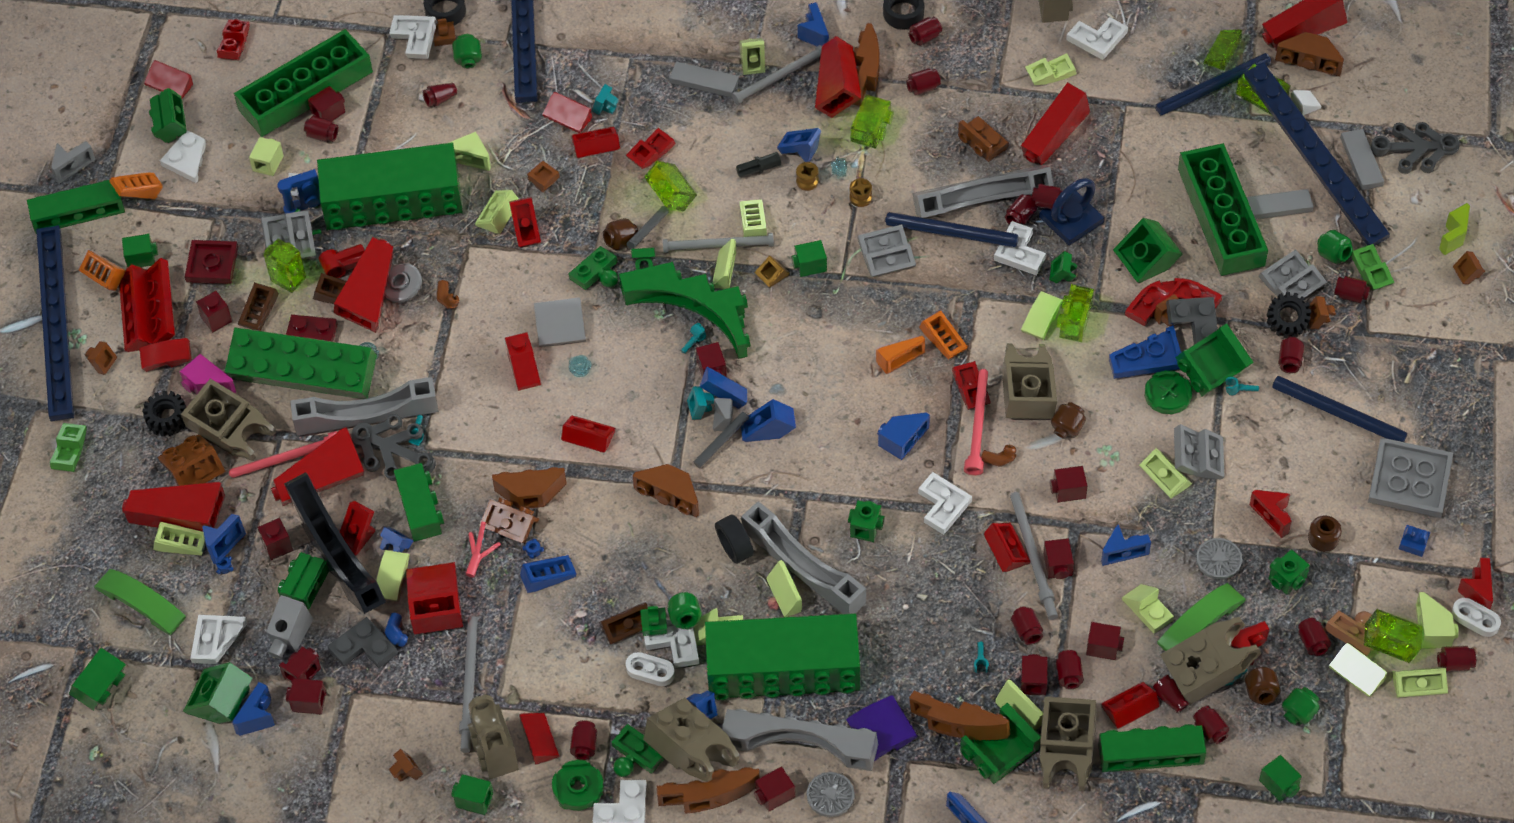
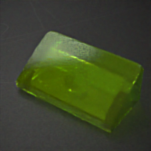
[1203,29,1242,71]

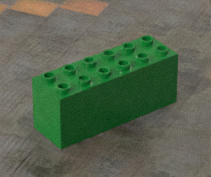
[317,142,463,230]
[705,613,860,701]

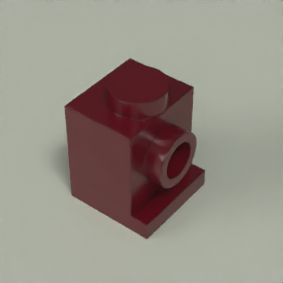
[279,646,321,683]

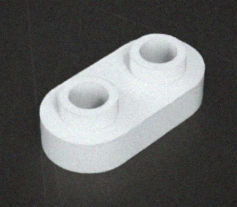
[1452,598,1501,637]
[626,652,675,686]

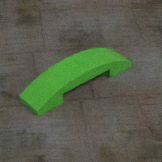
[94,569,186,636]
[1157,583,1245,651]

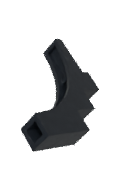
[284,473,386,614]

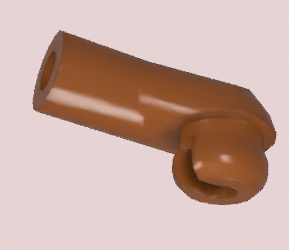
[436,280,459,309]
[981,445,1016,467]

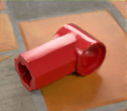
[319,244,365,279]

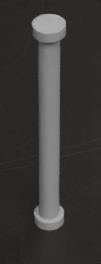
[731,45,822,105]
[663,233,774,253]

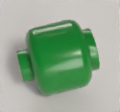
[452,34,482,69]
[1317,230,1353,264]
[667,592,702,629]
[1282,687,1320,725]

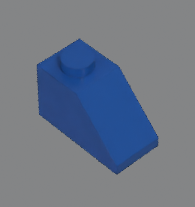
[741,399,796,442]
[877,412,930,460]

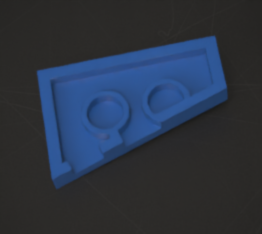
[1109,325,1181,379]

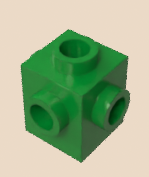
[848,500,885,542]
[1268,549,1310,595]

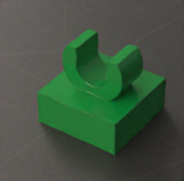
[631,248,656,270]
[1049,251,1077,283]
[641,606,668,636]

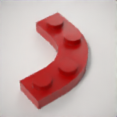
[1125,278,1223,326]

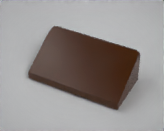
[599,602,648,645]

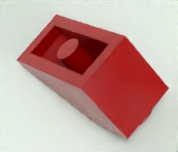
[505,332,541,391]

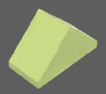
[449,132,491,171]

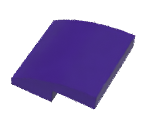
[846,695,918,761]

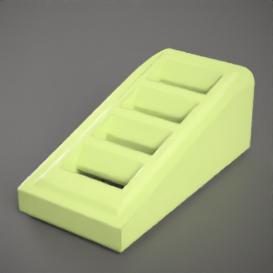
[740,199,767,237]
[153,522,205,556]

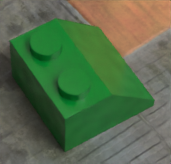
[1113,218,1183,283]
[183,662,253,724]

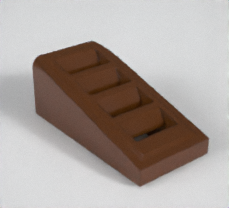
[313,273,347,304]
[238,282,279,331]

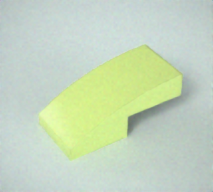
[1025,53,1077,85]
[1021,291,1063,340]
[376,550,410,602]

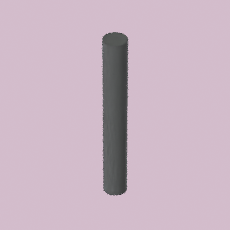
[627,206,669,249]
[693,411,749,468]

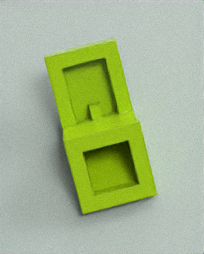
[1439,203,1470,255]

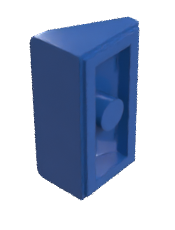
[699,366,747,409]
[946,792,987,823]

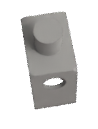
[266,595,313,659]

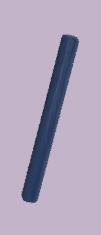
[1155,53,1271,116]
[885,212,1019,247]
[1272,376,1407,442]

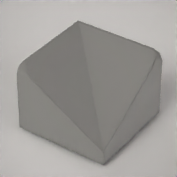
[713,398,733,431]

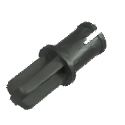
[736,151,782,178]

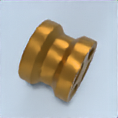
[796,162,819,191]
[850,178,872,207]

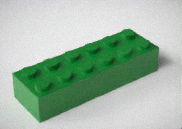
[234,29,373,137]
[1178,143,1268,276]
[225,327,377,399]

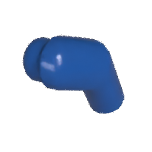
[385,613,408,647]

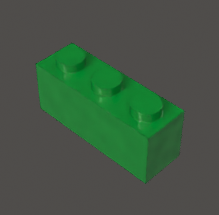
[394,463,444,542]

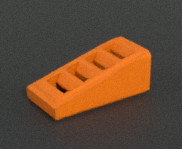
[110,172,163,199]
[79,250,126,291]
[919,310,968,360]
[876,336,925,374]

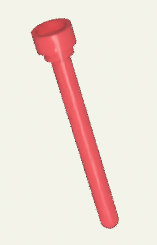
[964,369,988,476]
[229,431,337,478]

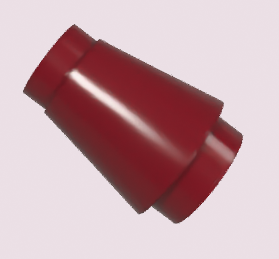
[423,82,457,107]
[1153,675,1189,713]

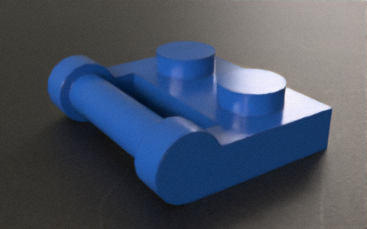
[277,169,321,214]

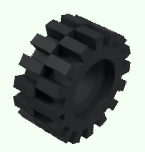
[1267,292,1311,338]
[142,391,186,437]

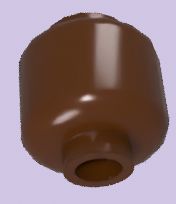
[603,218,638,251]
[1051,402,1086,439]
[1308,515,1342,552]
[1245,667,1281,705]

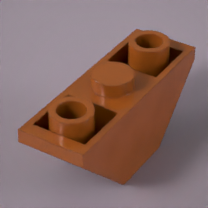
[1275,32,1344,76]
[632,464,699,518]
[492,467,567,509]

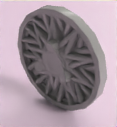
[385,263,422,303]
[1196,538,1242,580]
[806,772,855,817]

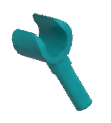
[681,323,706,354]
[1226,377,1259,396]
[408,415,424,446]
[973,641,989,673]

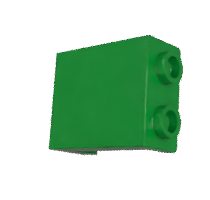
[1175,323,1254,397]
[960,702,1041,784]

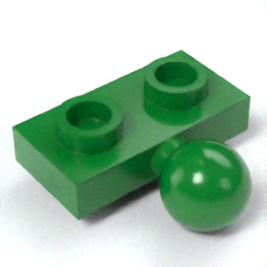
[568,246,618,290]
[611,724,665,777]

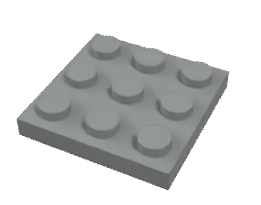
[1368,438,1453,518]

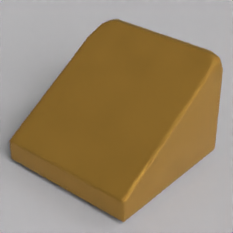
[754,255,790,288]

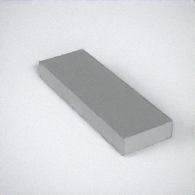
[669,62,739,97]
[1340,129,1384,190]
[1246,189,1313,219]

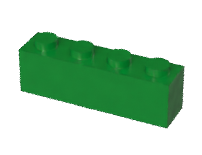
[27,180,125,234]
[1098,724,1206,772]

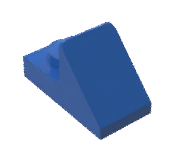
[797,2,829,46]
[777,128,821,162]
[202,514,246,565]
[1101,524,1151,566]
[232,682,275,736]

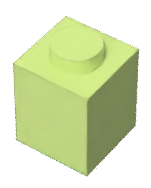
[249,137,284,176]

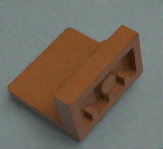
[158,434,226,486]

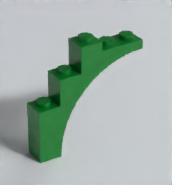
[619,262,751,359]

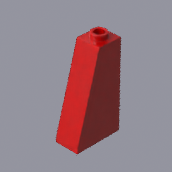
[1262,0,1348,51]
[815,36,861,118]
[1021,82,1090,165]
[334,237,393,333]
[271,427,364,506]
[122,482,225,532]

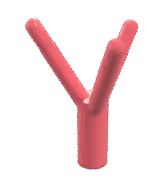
[465,521,501,578]

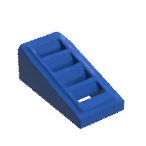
[520,555,577,593]

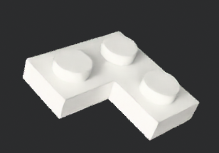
[389,15,437,59]
[1066,17,1128,60]
[994,221,1046,276]
[918,472,972,535]
[644,620,699,668]
[593,780,647,823]

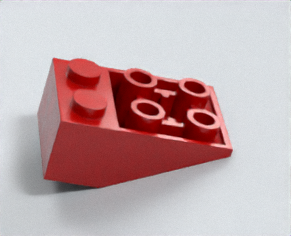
[406,562,463,635]

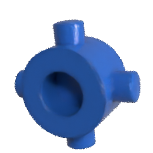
[523,539,544,559]
[216,556,234,575]

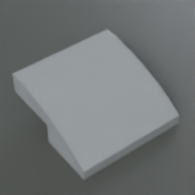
[260,210,316,264]
[857,224,916,277]
[1259,249,1327,298]
[534,298,586,347]
[1174,424,1224,480]

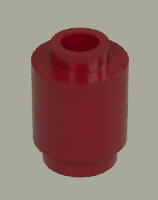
[908,17,942,46]
[906,68,941,95]
[304,115,339,143]
[1031,184,1063,209]
[1005,194,1037,225]
[1334,276,1370,304]
[1278,337,1304,374]
[1011,606,1043,645]
[1298,618,1331,656]
[1437,646,1476,672]
[1056,650,1084,690]
[1193,706,1230,744]
[570,720,597,760]

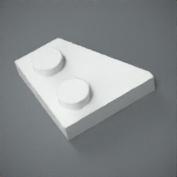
[160,130,206,183]
[190,615,247,664]

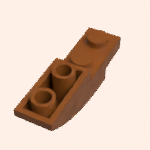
[852,23,879,107]
[909,691,1010,740]
[657,767,760,814]

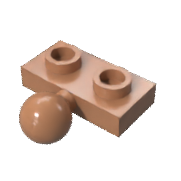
[1324,611,1381,656]

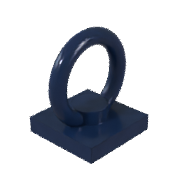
[1039,178,1104,246]

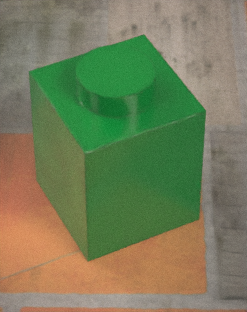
[122,234,158,268]
[791,240,827,277]
[1259,754,1302,802]
[451,774,493,815]

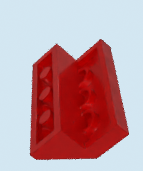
[119,258,175,352]

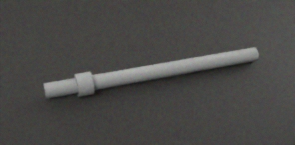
[1010,492,1058,620]
[459,616,478,753]

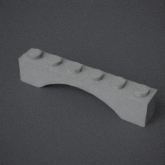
[912,165,1053,218]
[290,377,438,436]
[741,501,866,614]
[722,709,878,771]

